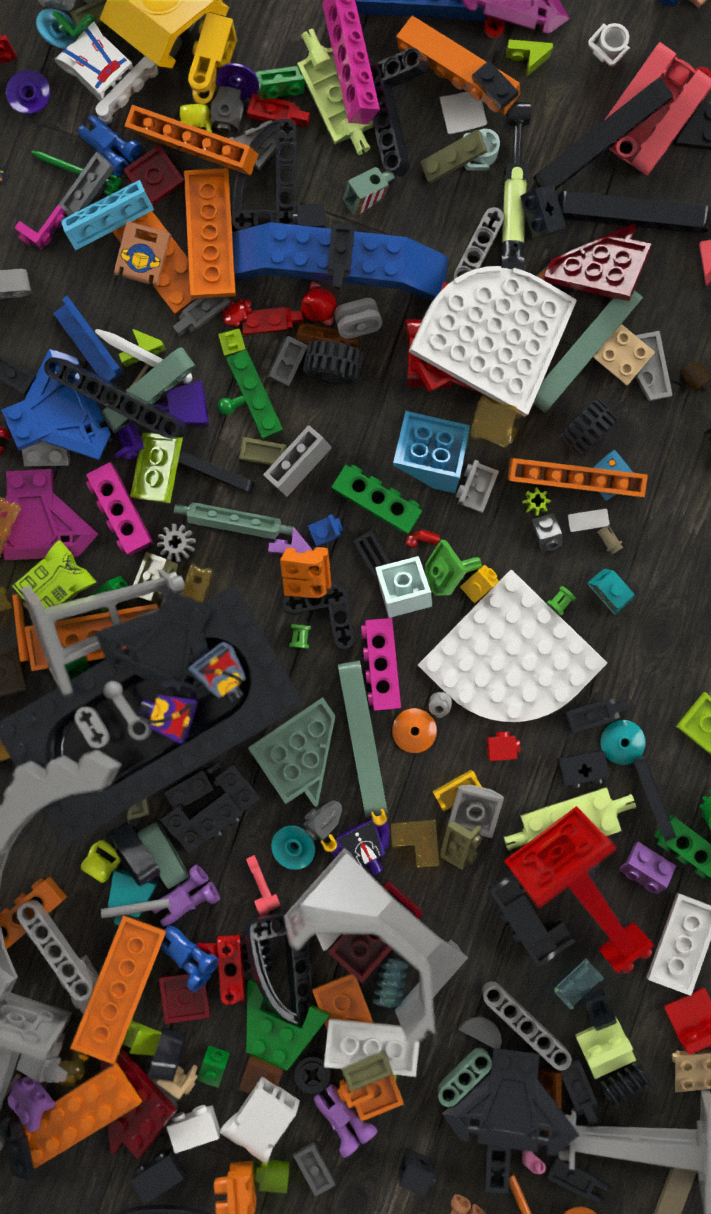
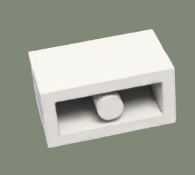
[167,1105,220,1153]

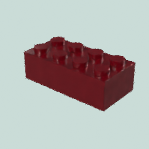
[328,879,423,983]

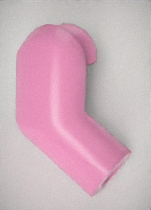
[522,1150,546,1174]

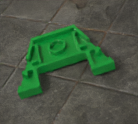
[246,978,331,1071]

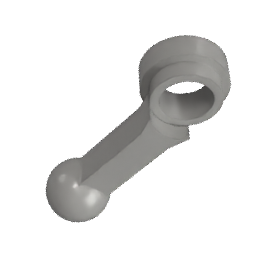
[103,681,152,740]

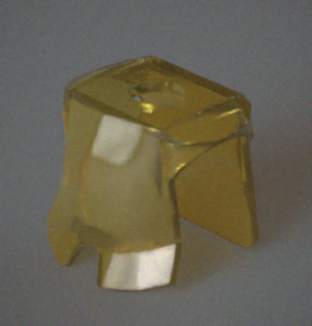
[471,394,522,447]

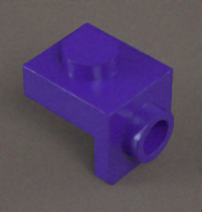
[114,423,144,460]

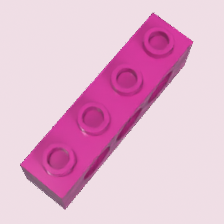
[86,462,154,556]
[361,618,401,710]

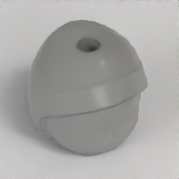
[429,692,452,718]

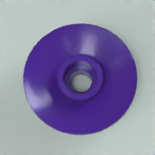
[216,63,260,99]
[6,70,50,114]

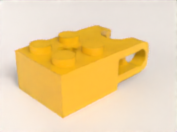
[188,12,237,106]

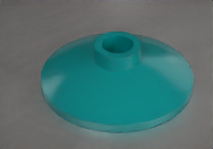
[600,720,645,765]
[271,826,315,870]

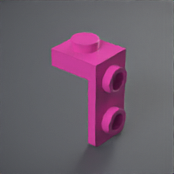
[15,205,66,250]

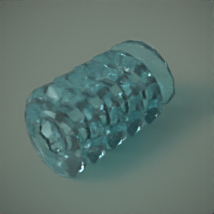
[372,956,409,1008]

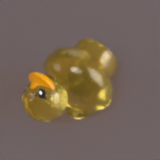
[58,1050,89,1087]

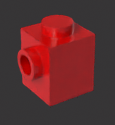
[486,731,521,761]

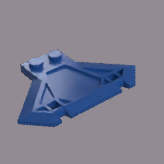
[2,349,111,460]

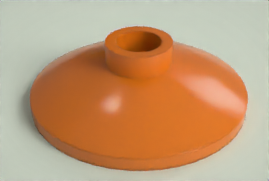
[392,708,437,753]

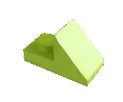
[506,40,553,76]
[119,329,166,367]
[122,1020,162,1055]

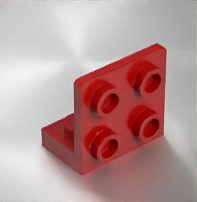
[664,988,711,1055]

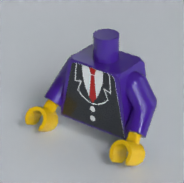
[321,809,390,875]

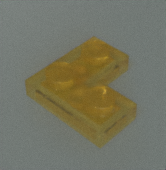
[390,819,439,868]

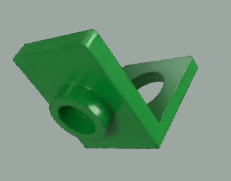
[52,11,97,38]

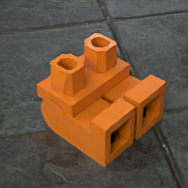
[280,547,332,598]
[214,1161,257,1214]

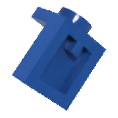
[308,515,343,547]

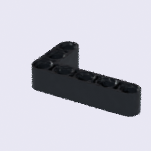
[370,48,429,176]

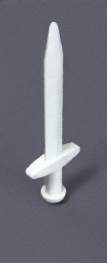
[95,329,192,384]

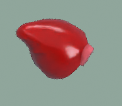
[301,281,337,325]

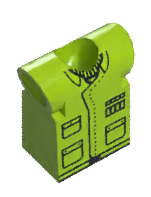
[11,540,97,608]

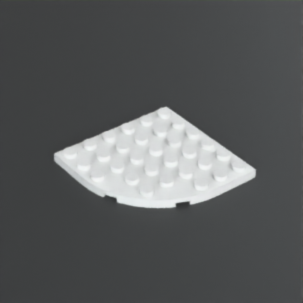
[409,266,577,417]
[418,570,607,722]

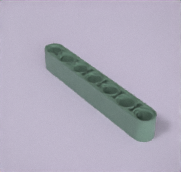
[533,290,643,413]
[338,660,388,817]

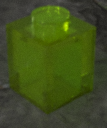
[256,1160,290,1193]

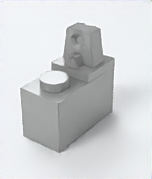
[17,1033,68,1083]

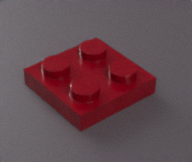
[123,145,185,206]
[159,973,211,1024]

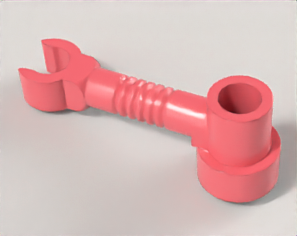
[246,855,281,916]

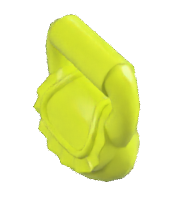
[180,104,212,133]
[81,840,121,883]

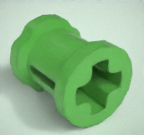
[547,586,576,616]
[289,624,311,649]

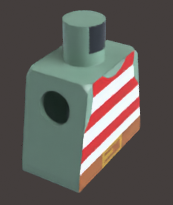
[343,167,395,217]

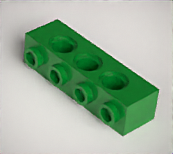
[332,464,422,535]
[654,815,711,879]

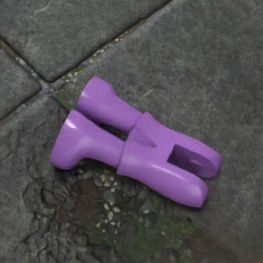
[152,865,220,927]
[314,1084,378,1158]

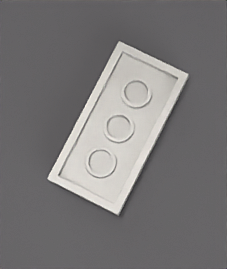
[646,893,711,996]
[324,1018,419,1077]

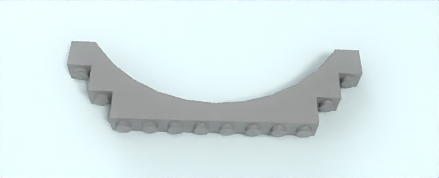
[0,750,121,1001]

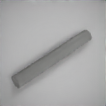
[101,898,171,918]

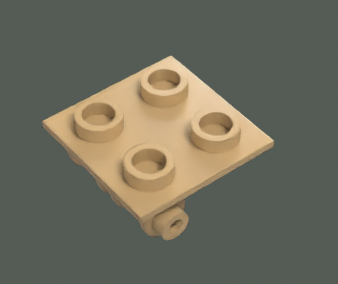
[593,324,655,385]
[672,1047,711,1092]

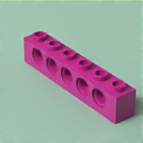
[322,0,380,124]

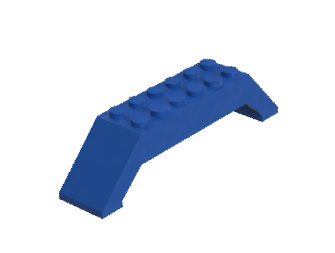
[232,222,448,300]

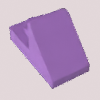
[268,527,313,555]

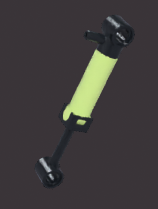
[500,101,531,271]

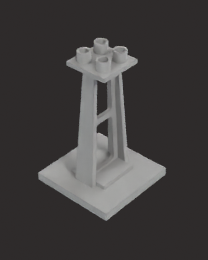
[21,569,185,695]
[0,992,72,1151]
[559,1090,711,1214]

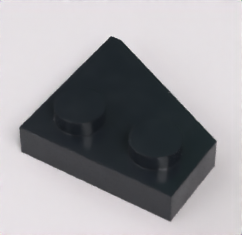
[675,102,711,150]

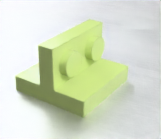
[575,1016,636,1079]

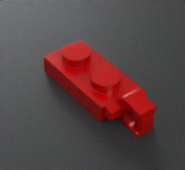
[247,93,310,127]
[242,307,304,336]

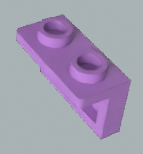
[620,842,676,894]
[8,1076,55,1132]

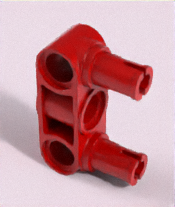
[217,935,245,1005]

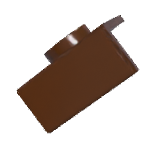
[239,1054,284,1094]

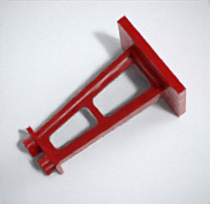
[504,806,654,974]

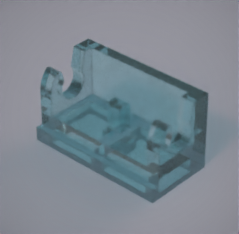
[554,959,604,1010]

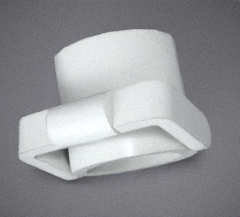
[588,23,630,67]

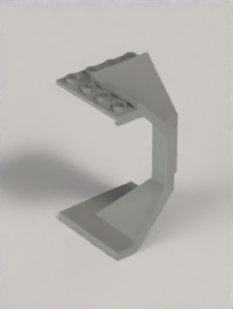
[284,847,468,1046]

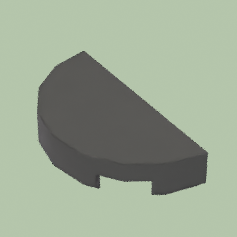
[458,1016,502,1048]

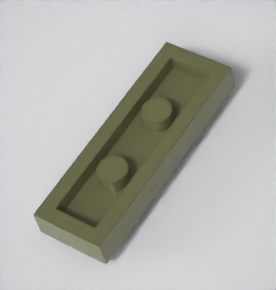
[420,130,488,183]

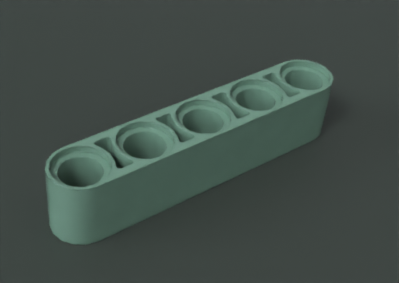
[101,348,196,433]

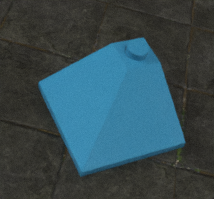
[393,411,470,493]

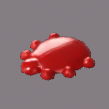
[221,299,252,327]

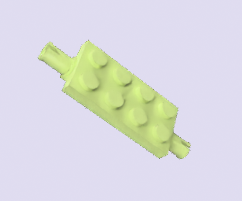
[297,29,374,155]
[503,787,636,851]

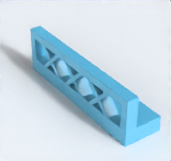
[61,180,154,250]

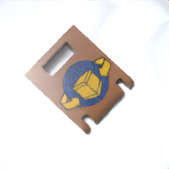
[114,221,172,287]

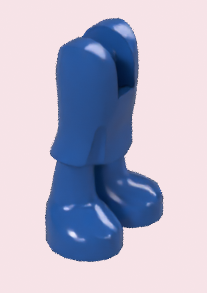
[77,114,143,177]
[160,925,219,993]

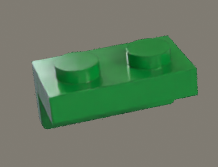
[255,66,305,99]

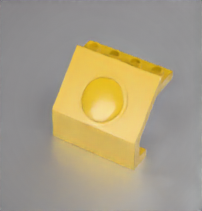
[100,0,229,68]

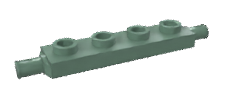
[174,502,294,539]

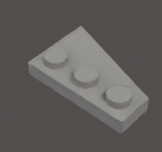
[635,331,673,401]

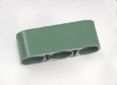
[137,820,189,889]
[437,1048,492,1107]

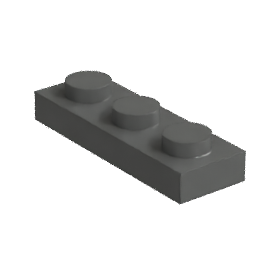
[59,152,115,216]

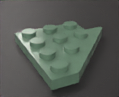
[248,697,335,807]

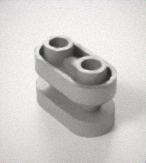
[334,298,382,339]

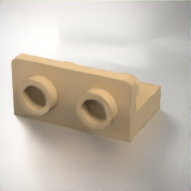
[157,1065,198,1099]

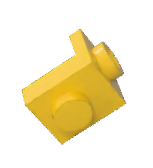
[460,565,499,603]

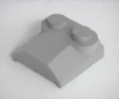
[448,785,504,838]

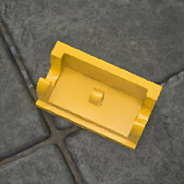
[433,770,482,811]

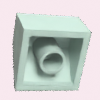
[376,556,432,618]

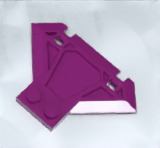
[462,0,570,34]
[0,469,99,561]

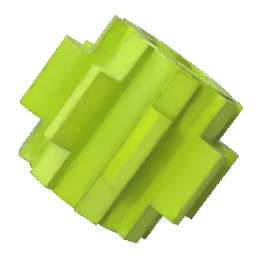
[522,487,551,516]

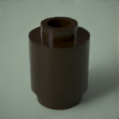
[680,360,711,393]

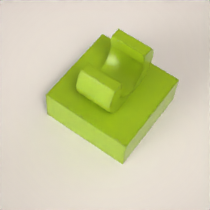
[218,328,246,357]

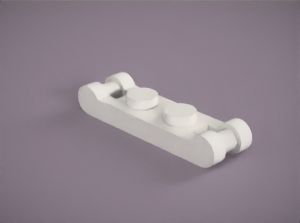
[96,56,158,124]

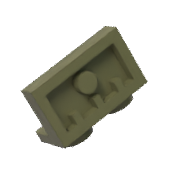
[133,552,178,605]
[440,821,482,870]

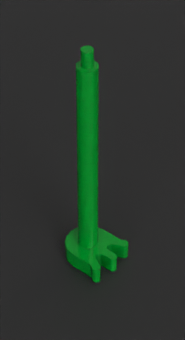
[31,150,121,195]

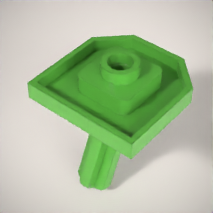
[425,540,482,596]

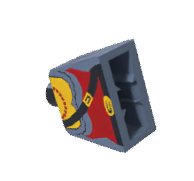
[188,642,245,702]

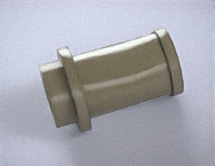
[597,525,623,554]

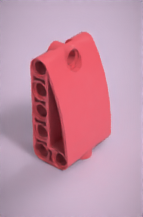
[606,42,711,176]

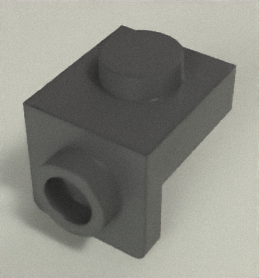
[532,513,562,552]

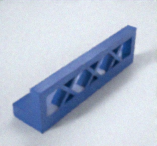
[53,296,123,382]

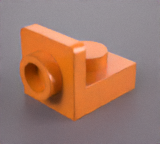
[337,1079,374,1108]

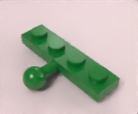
[217,349,283,440]

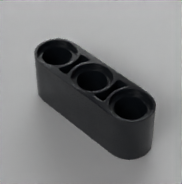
[106,822,161,887]
[150,1029,186,1082]

